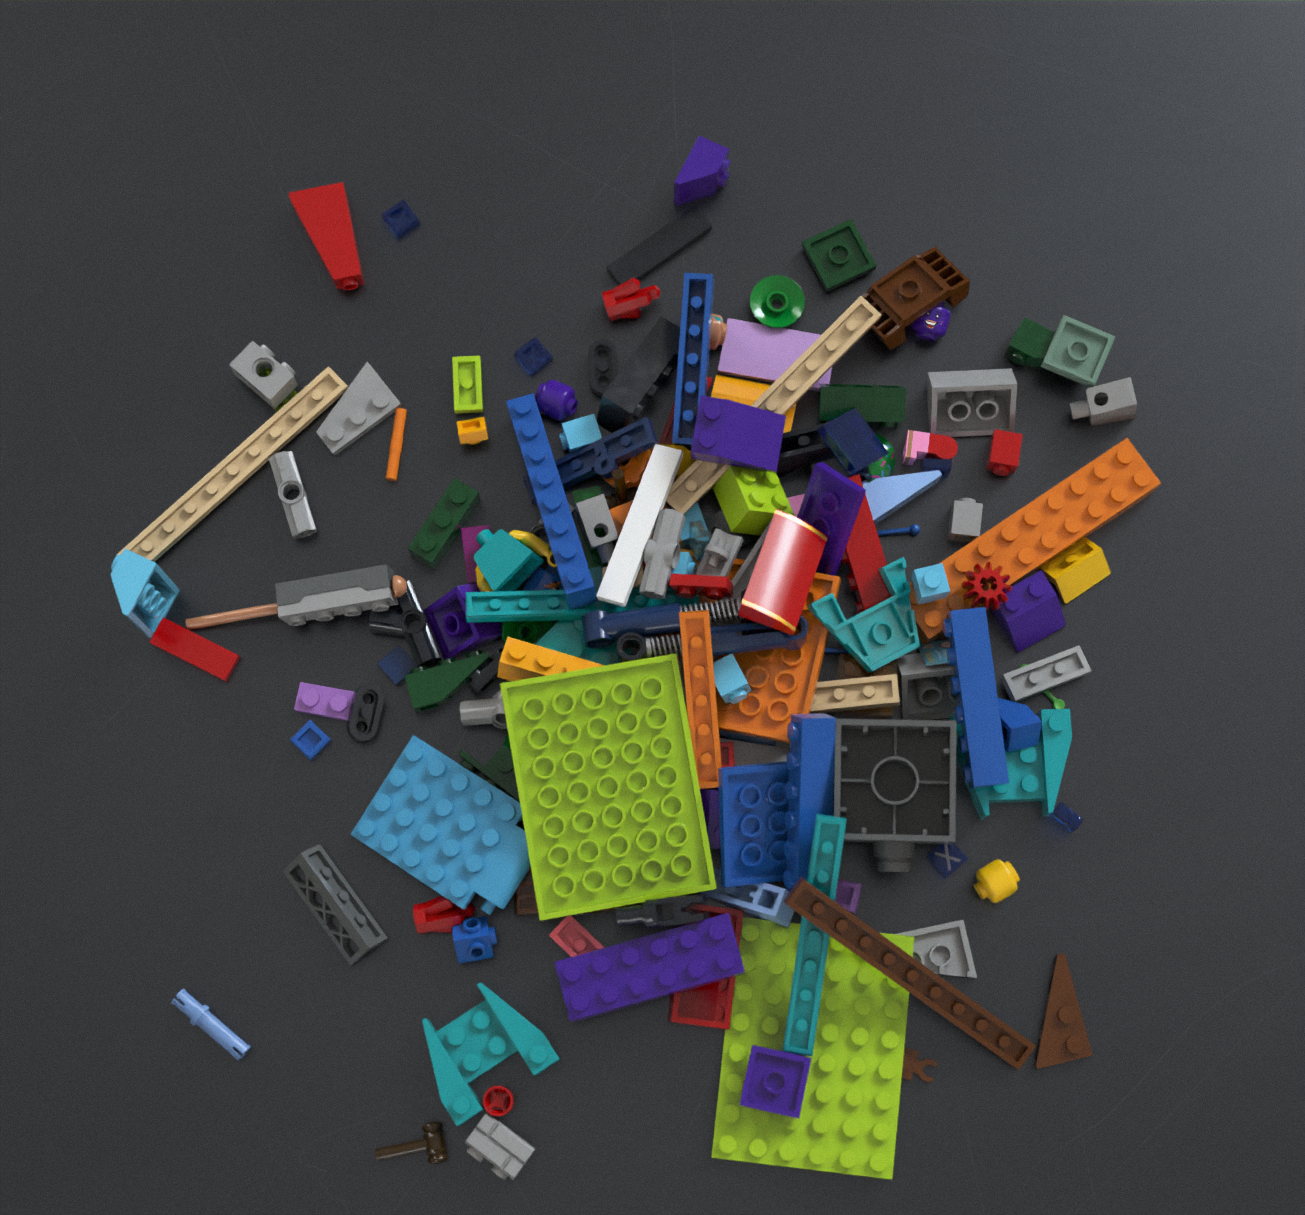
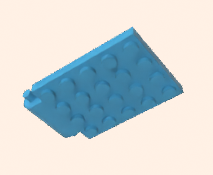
[350,735,531,915]

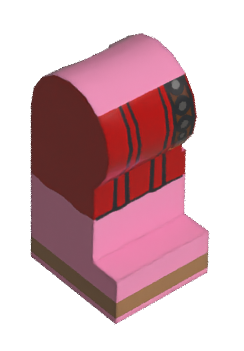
[901,430,958,466]

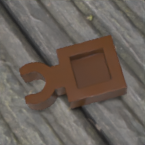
[902,1047,938,1082]

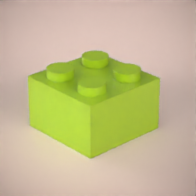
[713,466,795,535]

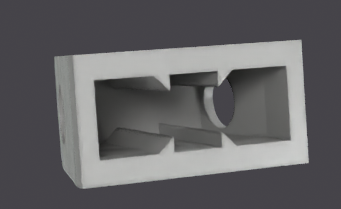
[1069,377,1137,426]
[574,494,619,564]

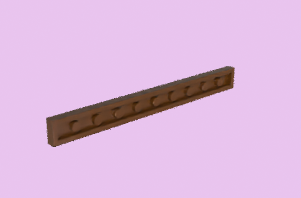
[783,877,1036,1070]

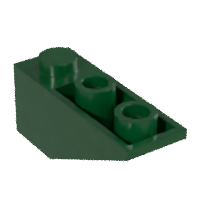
[404,650,491,714]

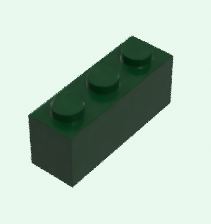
[818,384,906,427]
[408,478,481,571]

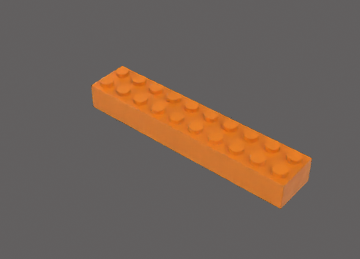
[909,438,1161,645]

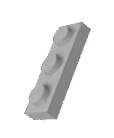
[1000,645,1092,702]

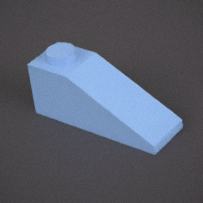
[862,470,942,525]
[699,868,794,928]

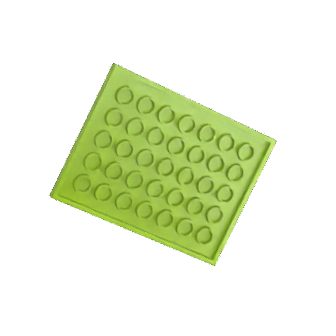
[500,653,717,921]
[711,917,914,1180]

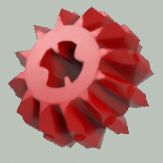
[961,562,1012,611]

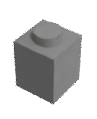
[948,498,983,543]

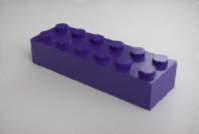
[554,913,746,1023]

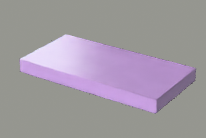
[717,318,832,392]

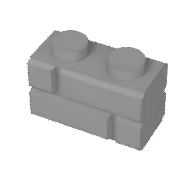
[465,1113,536,1180]

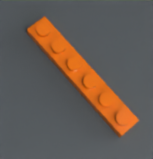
[679,610,722,789]

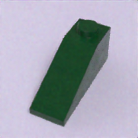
[1005,317,1055,367]

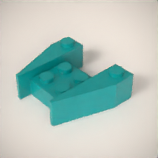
[949,709,1072,819]
[422,982,561,1126]

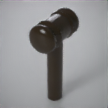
[605,469,638,510]
[375,1121,448,1165]

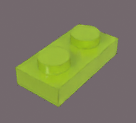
[452,355,483,414]

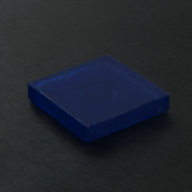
[817,408,889,476]

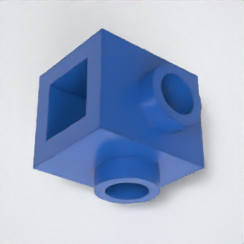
[452,916,498,964]

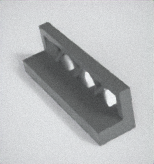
[282,844,388,966]

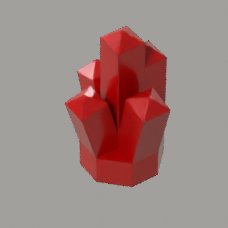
[602,277,660,321]
[413,895,475,934]

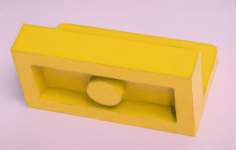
[1040,537,1111,604]

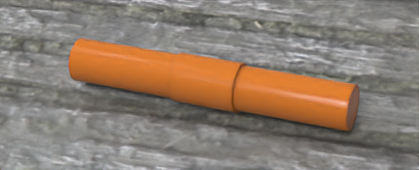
[385,408,407,481]

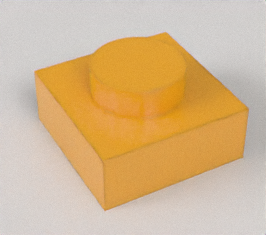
[457,417,488,445]

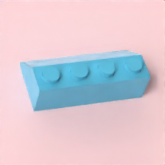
[110,549,180,639]

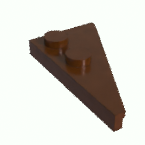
[1034,953,1093,1069]

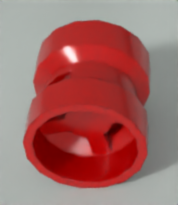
[483,1086,514,1116]

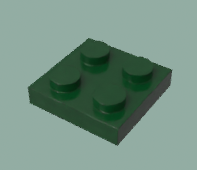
[802,219,877,292]

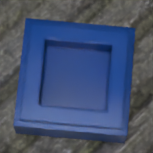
[290,720,332,761]

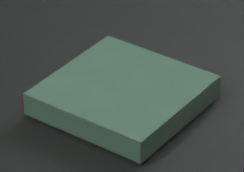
[1041,315,1116,388]

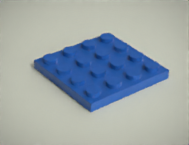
[718,761,834,887]

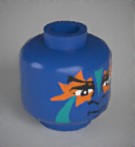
[523,566,563,591]

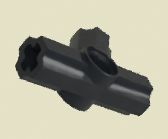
[369,580,441,667]

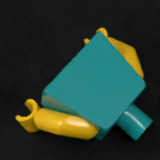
[474,529,556,592]

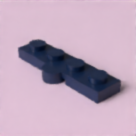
[555,417,659,490]

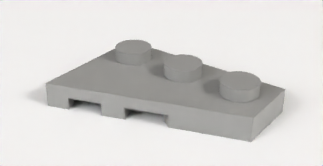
[316,361,402,456]
[896,920,977,979]

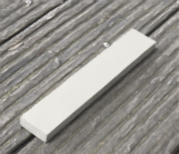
[596,444,683,607]

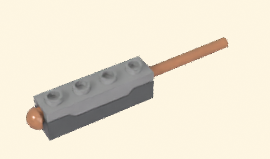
[186,564,407,630]

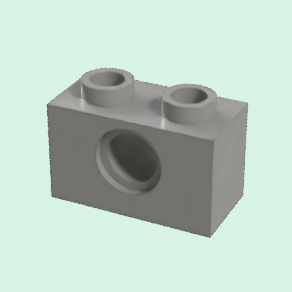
[229,341,298,409]

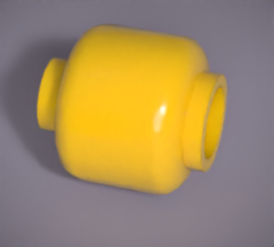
[974,859,1020,903]

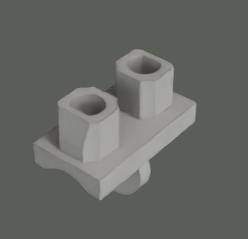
[695,528,743,577]

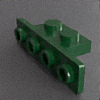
[459,744,520,802]

